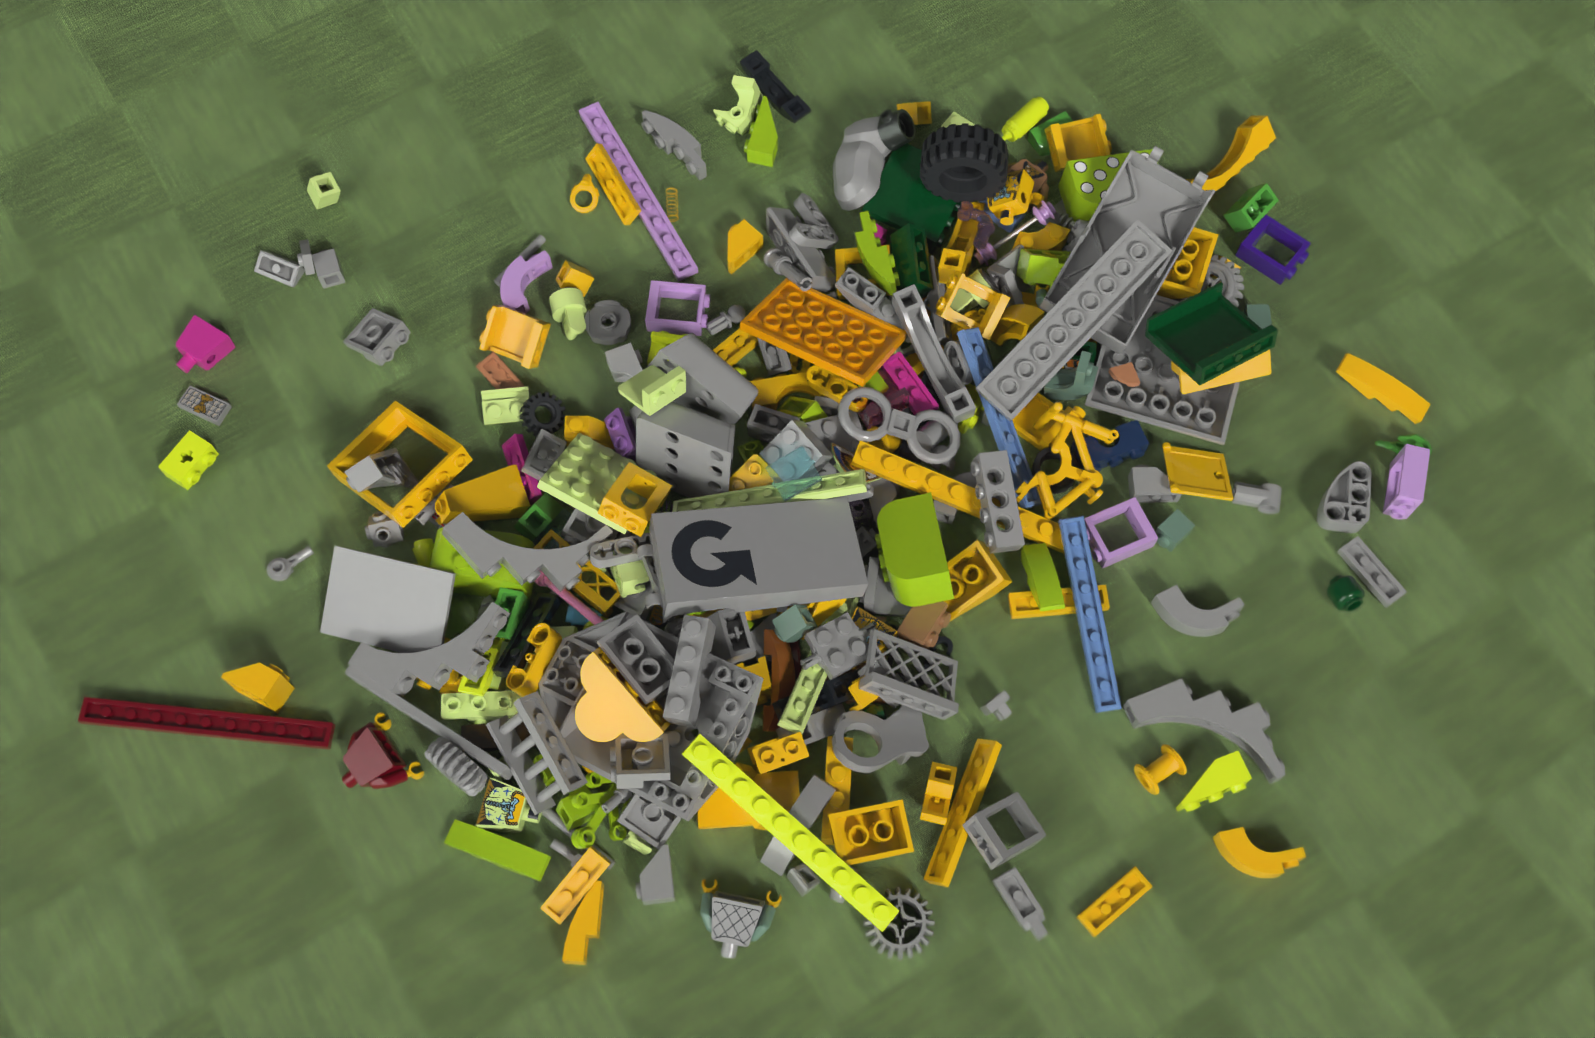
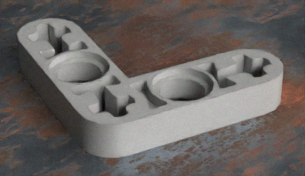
[789,193,839,249]
[590,533,659,593]

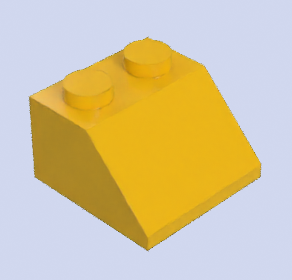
[221,662,295,714]

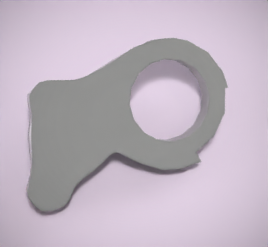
[832,705,929,773]

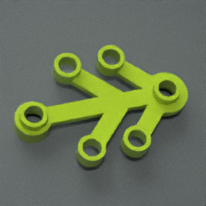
[571,772,631,849]

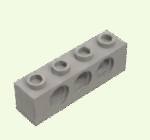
[971,450,1025,554]

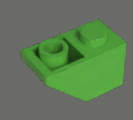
[514,492,564,542]

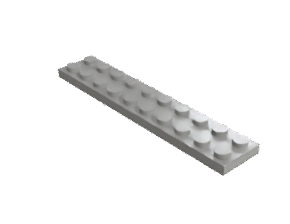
[975,219,1173,422]

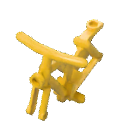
[1015,402,1119,520]

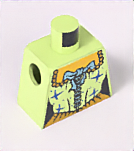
[476,778,542,833]

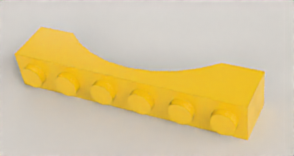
[1185,115,1276,191]

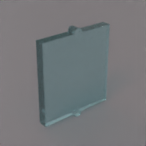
[765,446,822,501]

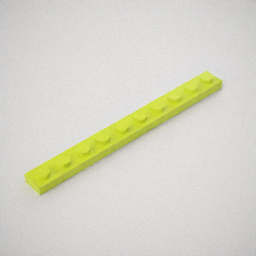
[682,734,899,932]

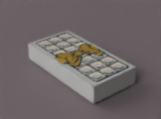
[177,386,232,426]

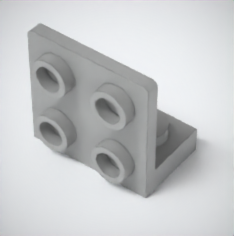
[987,244,1032,308]

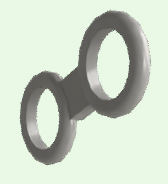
[838,387,960,464]

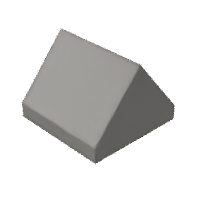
[786,863,821,897]

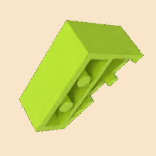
[1016,248,1072,286]

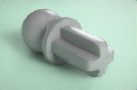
[706,305,746,335]

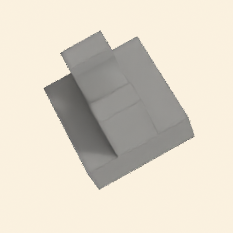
[980,690,1012,721]

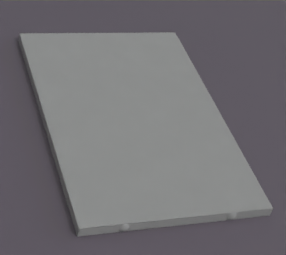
[320,545,456,653]

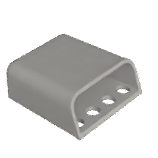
[648,333,759,424]
[636,402,735,498]

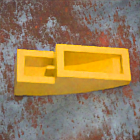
[562,881,604,965]

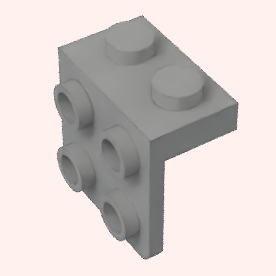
[860,557,912,617]

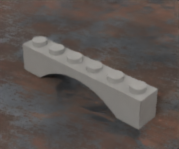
[892,284,976,424]

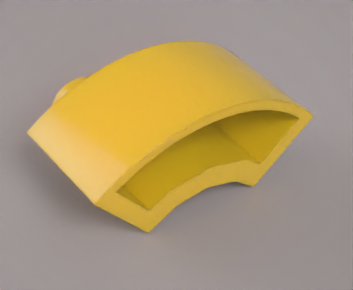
[1012,222,1070,251]
[990,304,1045,346]

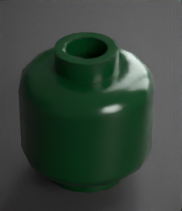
[1326,575,1364,612]

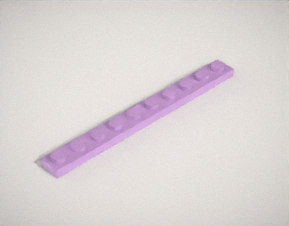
[579,102,698,282]

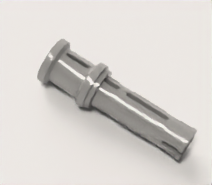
[764,248,813,291]

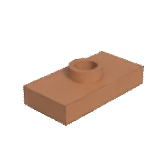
[476,351,525,389]

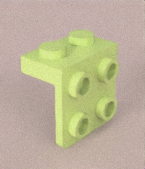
[618,365,686,416]

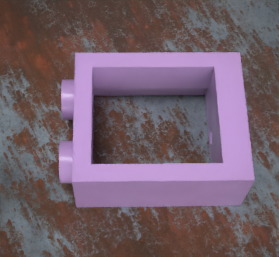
[645,280,710,336]
[1383,444,1430,519]
[1084,497,1158,569]

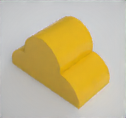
[575,647,670,742]

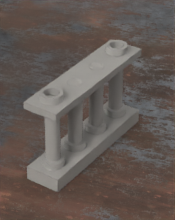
[486,691,588,815]

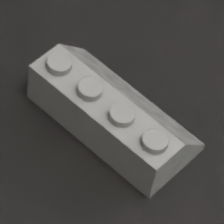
[766,207,836,294]

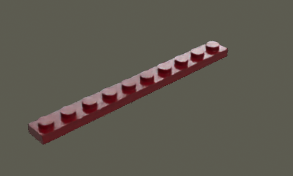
[78,697,335,750]

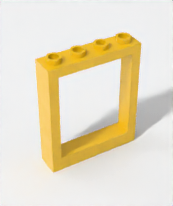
[327,401,473,528]

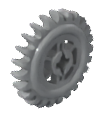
[1168,254,1244,307]

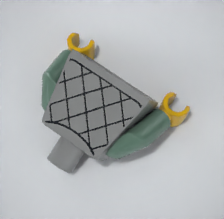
[700,879,782,959]

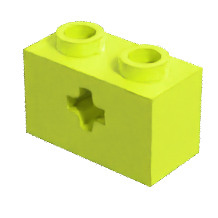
[158,430,219,490]

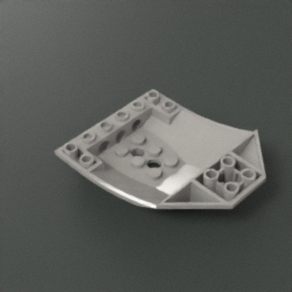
[539,611,763,822]

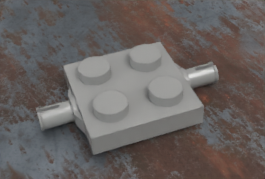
[800,612,876,680]

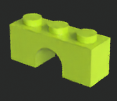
[533,754,599,831]

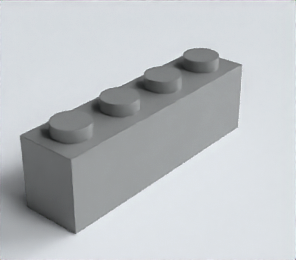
[344,448,419,493]

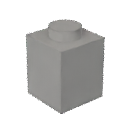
[312,248,345,289]

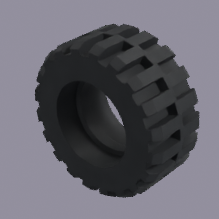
[920,123,1009,203]

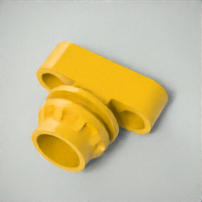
[506,623,562,697]

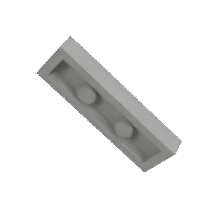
[1337,536,1407,608]

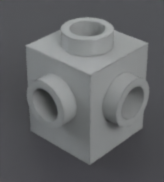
[365,511,404,548]

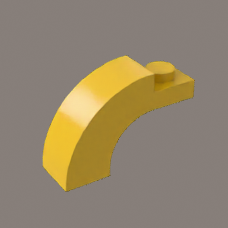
[1213,827,1306,878]

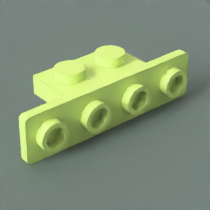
[441,689,541,725]

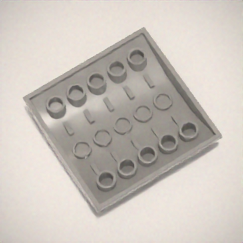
[1085,295,1240,445]

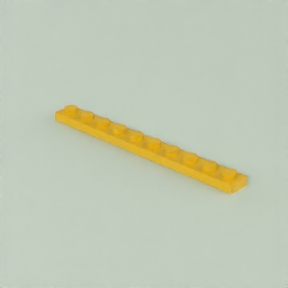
[850,441,1064,554]

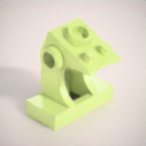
[713,75,763,136]

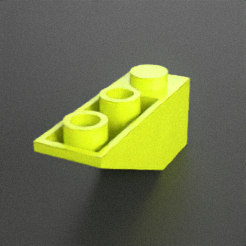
[1176,751,1252,812]

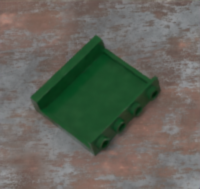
[862,143,963,253]
[1145,282,1278,386]

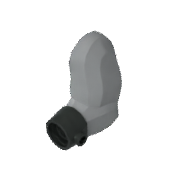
[833,109,916,211]

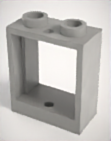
[962,791,1047,870]

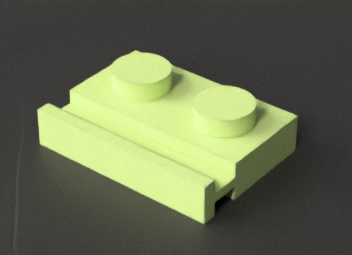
[481,386,530,425]

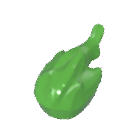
[1375,434,1432,457]

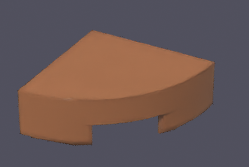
[1108,362,1140,387]

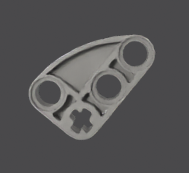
[1316,461,1371,533]

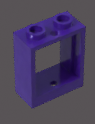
[1235,215,1311,285]

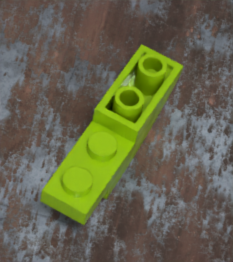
[855,211,900,297]

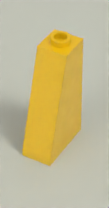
[435,464,530,524]

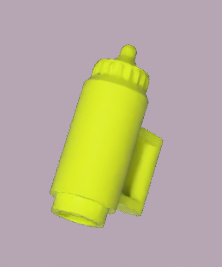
[1001,97,1049,142]

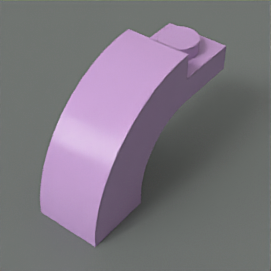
[500,250,553,314]

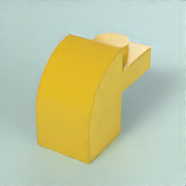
[920,761,957,825]

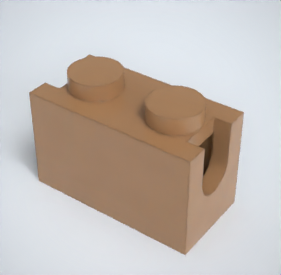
[897,601,951,650]

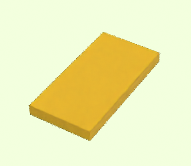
[698,770,800,829]

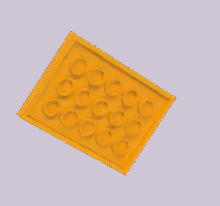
[739,278,907,387]

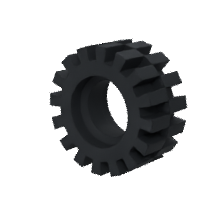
[519,392,566,437]

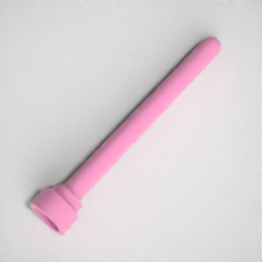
[534,570,605,625]

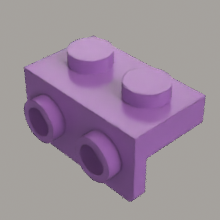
[604,408,636,461]

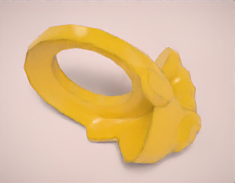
[570,174,600,213]

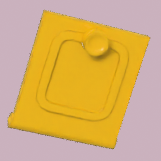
[1162,442,1233,501]

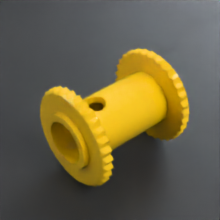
[1134,744,1187,795]

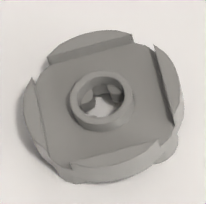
[585,300,631,345]

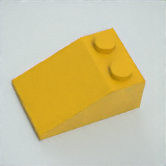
[943,540,1013,621]
[827,799,914,866]

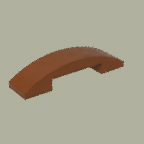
[763,629,795,731]

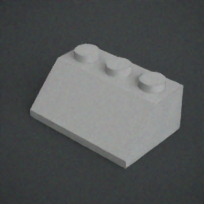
[597,614,675,704]

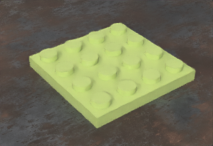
[537,433,662,534]

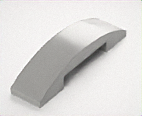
[760,775,836,876]

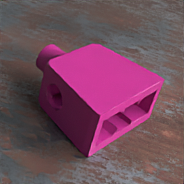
[176,315,236,373]

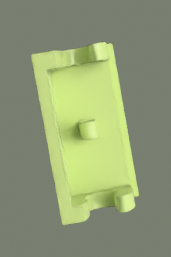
[610,547,649,598]

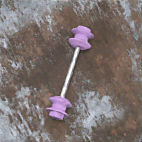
[974,200,1056,266]

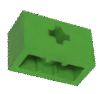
[1223,183,1279,233]

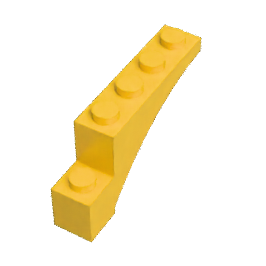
[938,201,985,284]

